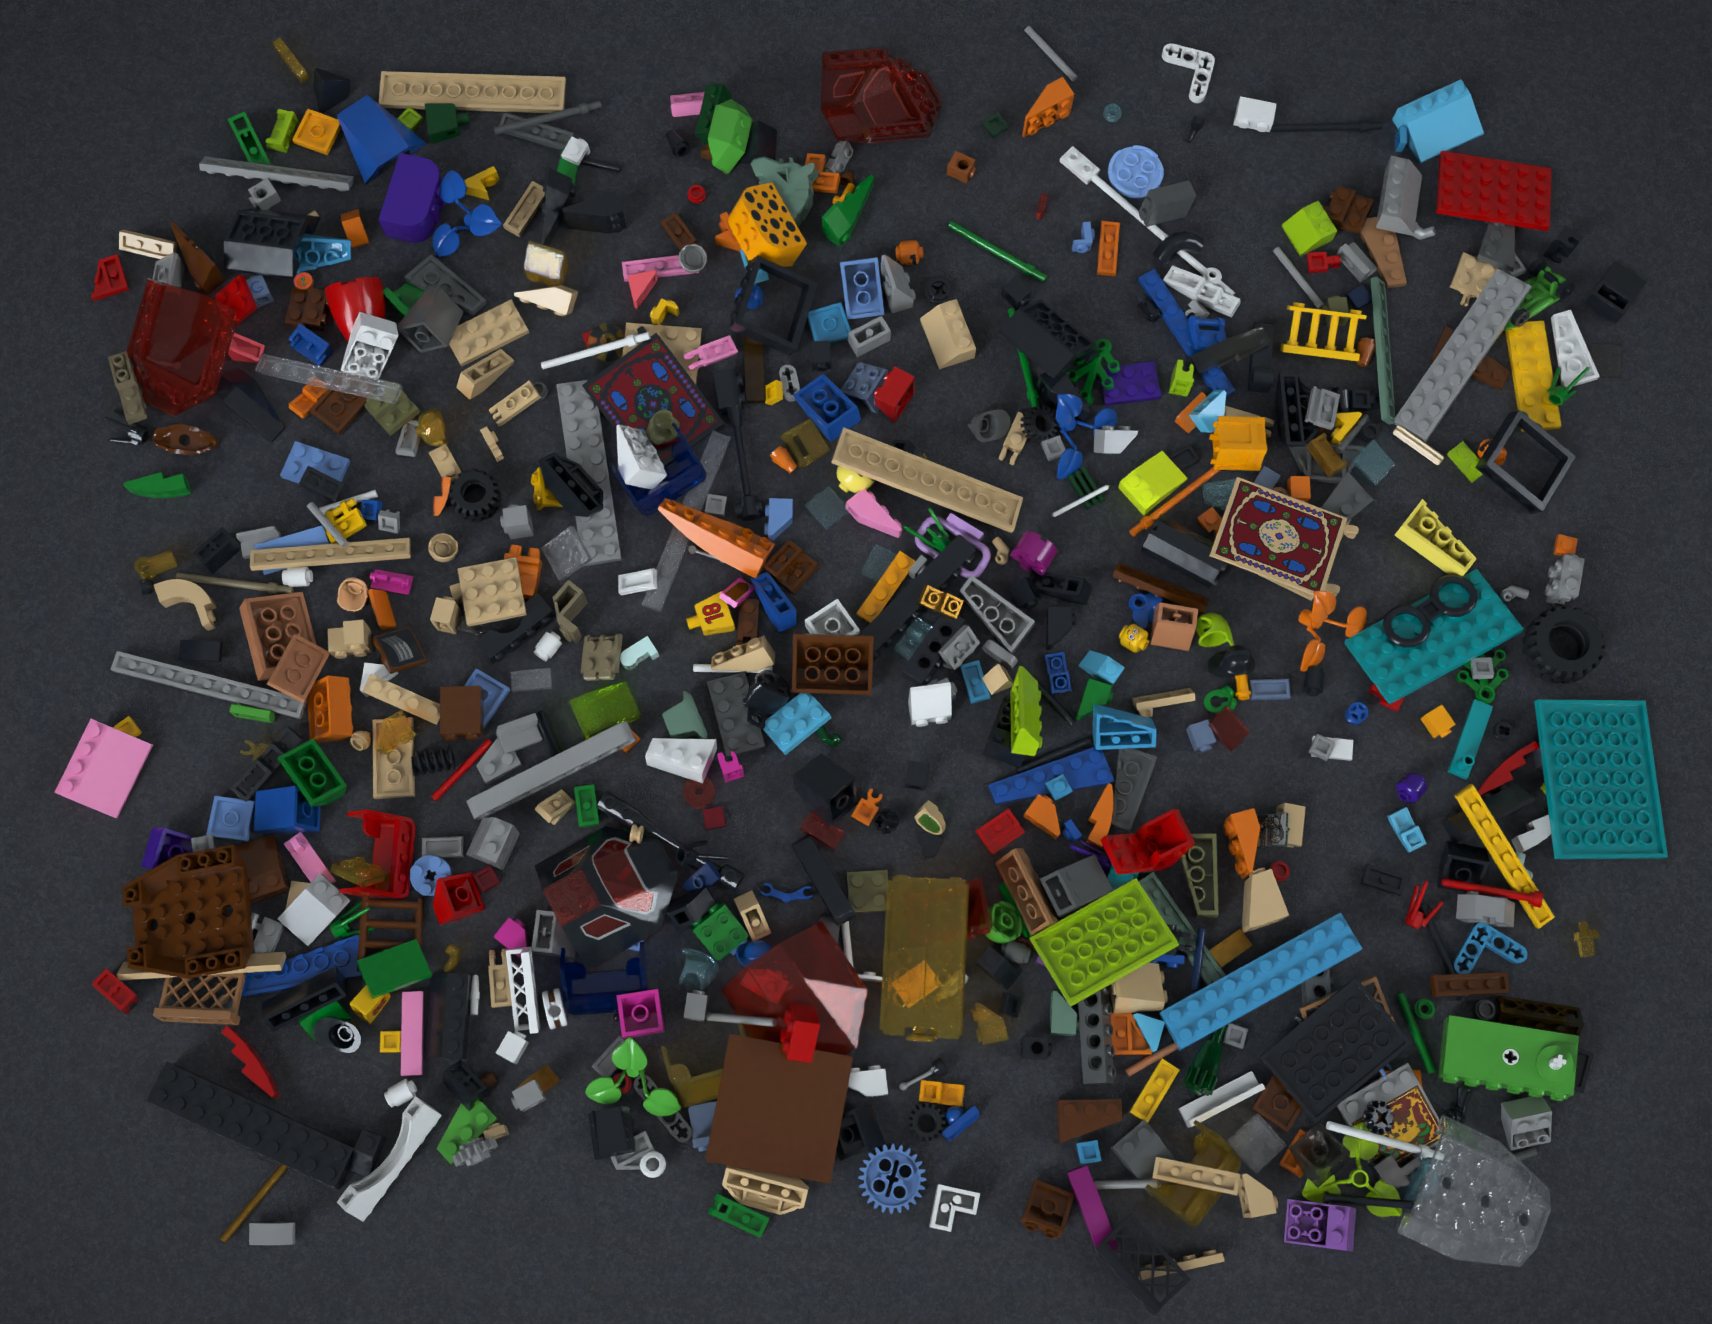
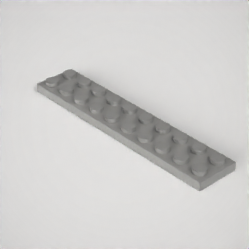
[1394,269,1531,442]
[556,380,622,567]

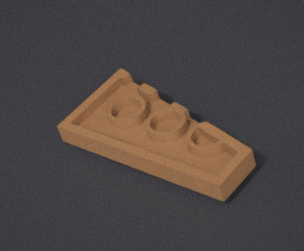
[1360,217,1407,288]

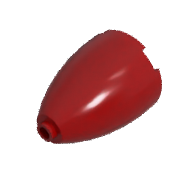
[324,277,386,341]

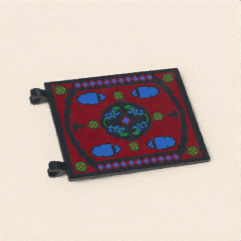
[581,326,725,467]

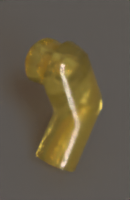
[442,944,460,973]

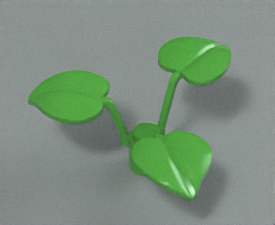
[585,1036,681,1116]

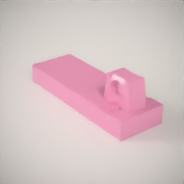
[284,832,336,883]

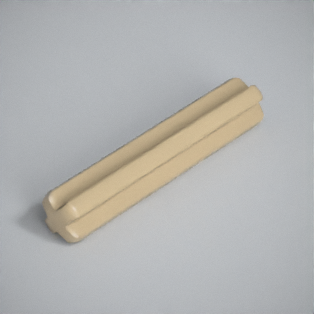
[1393,425,1444,465]

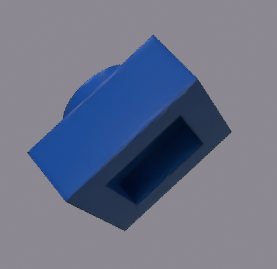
[361,499,383,521]
[1062,819,1082,843]

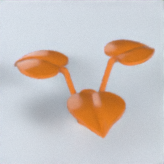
[1298,591,1367,672]

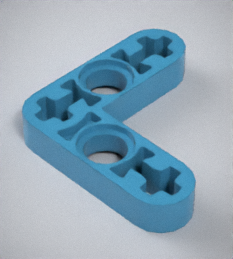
[1452,923,1527,974]

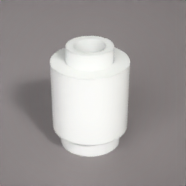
[282,567,313,587]
[534,631,562,661]
[384,1079,417,1107]

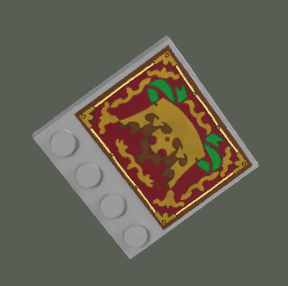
[1337,1062,1449,1164]

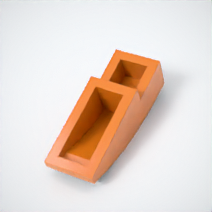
[1086,783,1113,850]

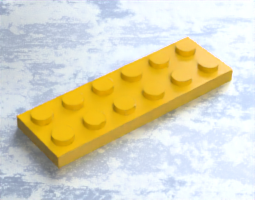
[1505,321,1562,432]

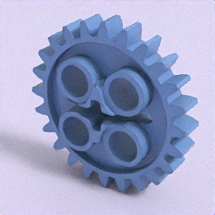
[858,1144,926,1214]

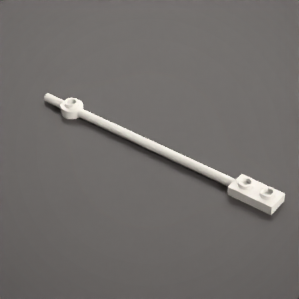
[1060,146,1235,296]

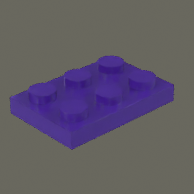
[1099,361,1161,406]

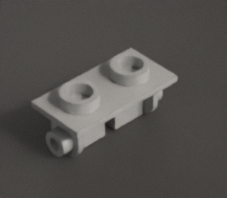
[824,141,854,176]

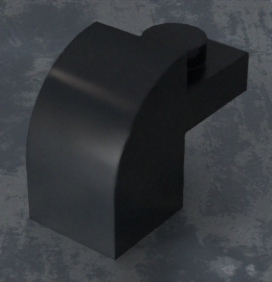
[1368,1153,1422,1187]

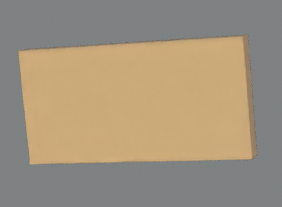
[372,717,415,799]

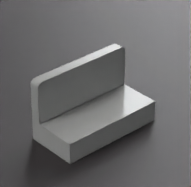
[1336,242,1377,283]
[236,526,281,559]
[496,713,542,754]

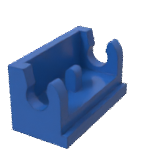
[289,323,334,367]

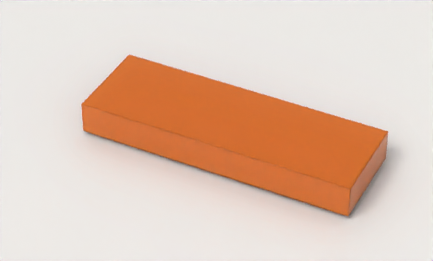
[1097,221,1120,276]

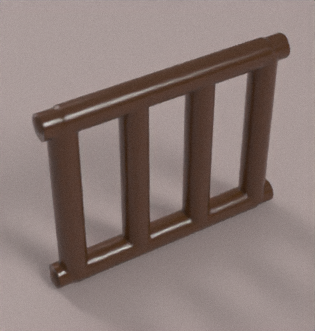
[357,896,424,972]

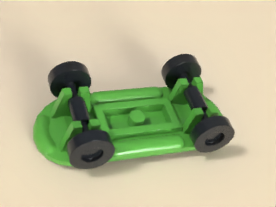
[1503,258,1574,330]

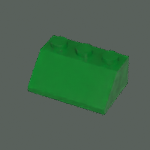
[278,739,347,807]

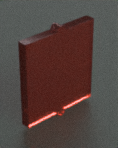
[1209,706,1249,751]

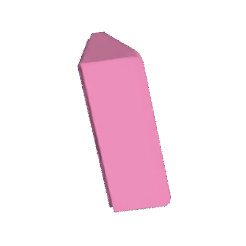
[670,92,705,117]

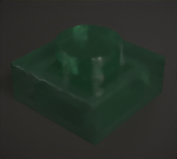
[982,112,1008,138]

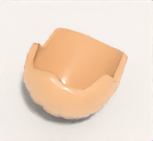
[337,577,368,612]

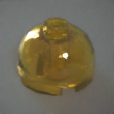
[415,407,449,446]

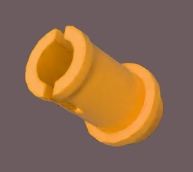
[1235,674,1251,700]

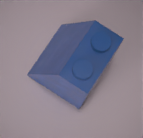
[254,786,320,834]

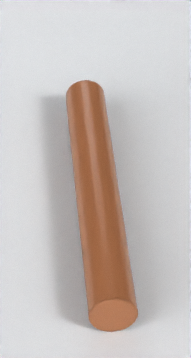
[1125,1042,1178,1077]

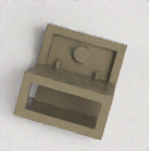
[553,580,588,644]

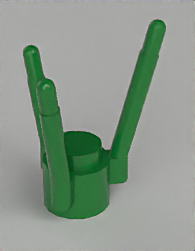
[1547,367,1590,406]
[903,508,951,552]
[329,900,374,939]

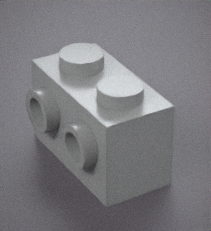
[848,316,891,357]
[500,505,534,539]

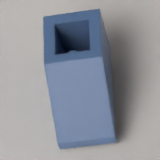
[764,498,793,541]

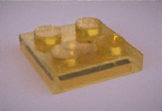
[330,856,389,887]

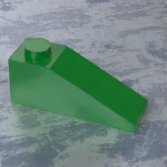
[228,112,271,165]

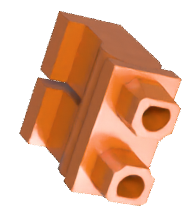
[504,545,542,600]

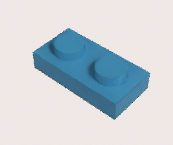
[960,660,990,704]

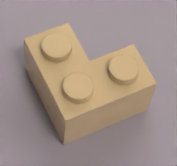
[328,620,373,659]

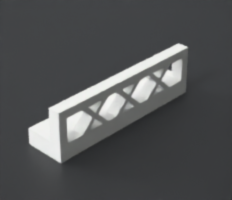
[506,947,540,1034]
[1178,1071,1265,1128]

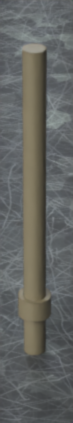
[176,572,294,595]

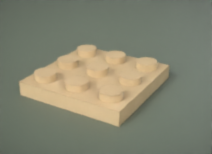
[457,557,527,627]

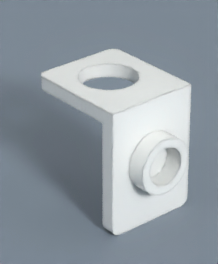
[853,972,884,1000]

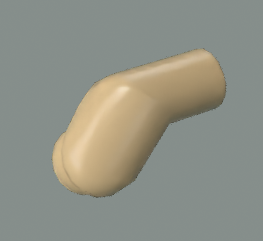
[992,536,1010,565]

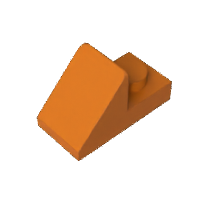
[715,212,741,251]

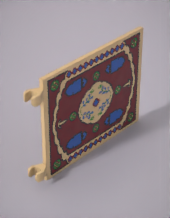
[1209,477,1359,597]

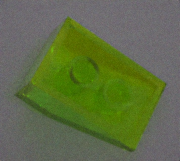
[569,681,642,740]

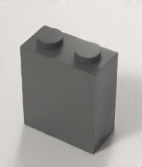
[1139,180,1196,227]

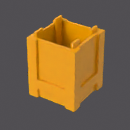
[1209,416,1267,471]

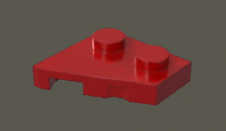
[91,254,130,301]

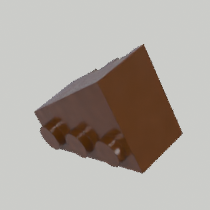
[1056,1099,1122,1144]

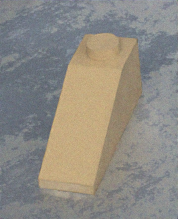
[456,349,514,400]

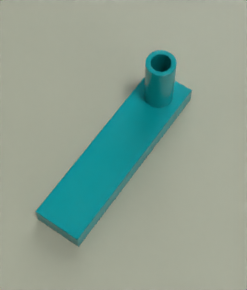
[1447,699,1493,780]

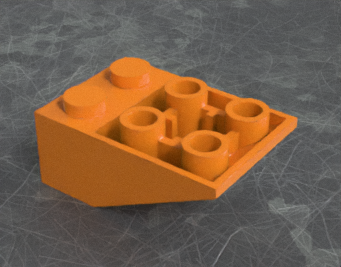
[1022,77,1074,137]
[1222,808,1260,879]

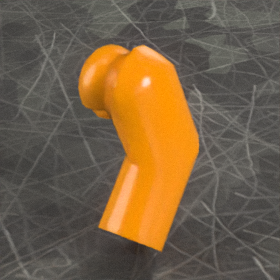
[832,183,856,205]

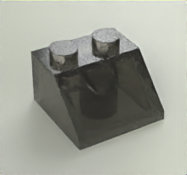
[1289,1122,1350,1188]

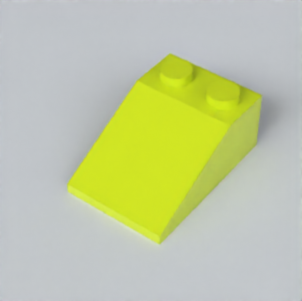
[1118,451,1188,516]

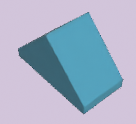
[1132,1013,1165,1053]

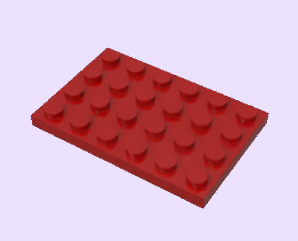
[1436,150,1551,231]

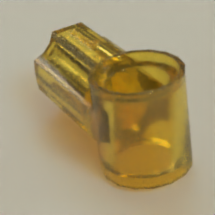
[134,550,178,579]

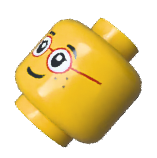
[1119,624,1149,653]

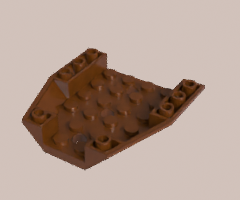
[122,845,254,979]

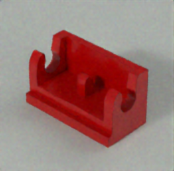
[91,968,139,1014]

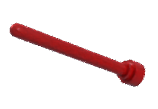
[1441,878,1543,908]

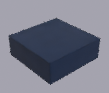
[1346,285,1372,310]

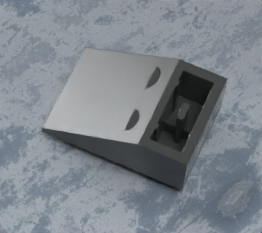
[1040,855,1113,918]

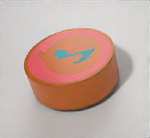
[294,272,314,291]

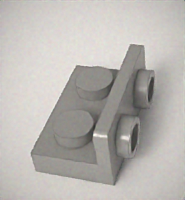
[938,625,980,670]

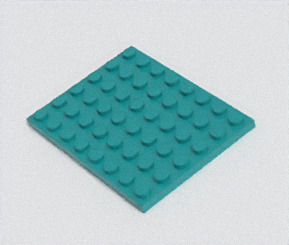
[1534,699,1668,859]

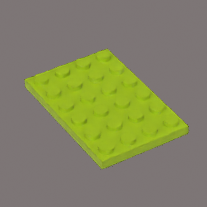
[1029,878,1179,1007]

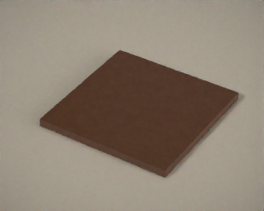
[705,1034,853,1184]

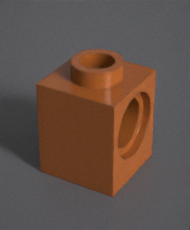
[946,151,977,183]

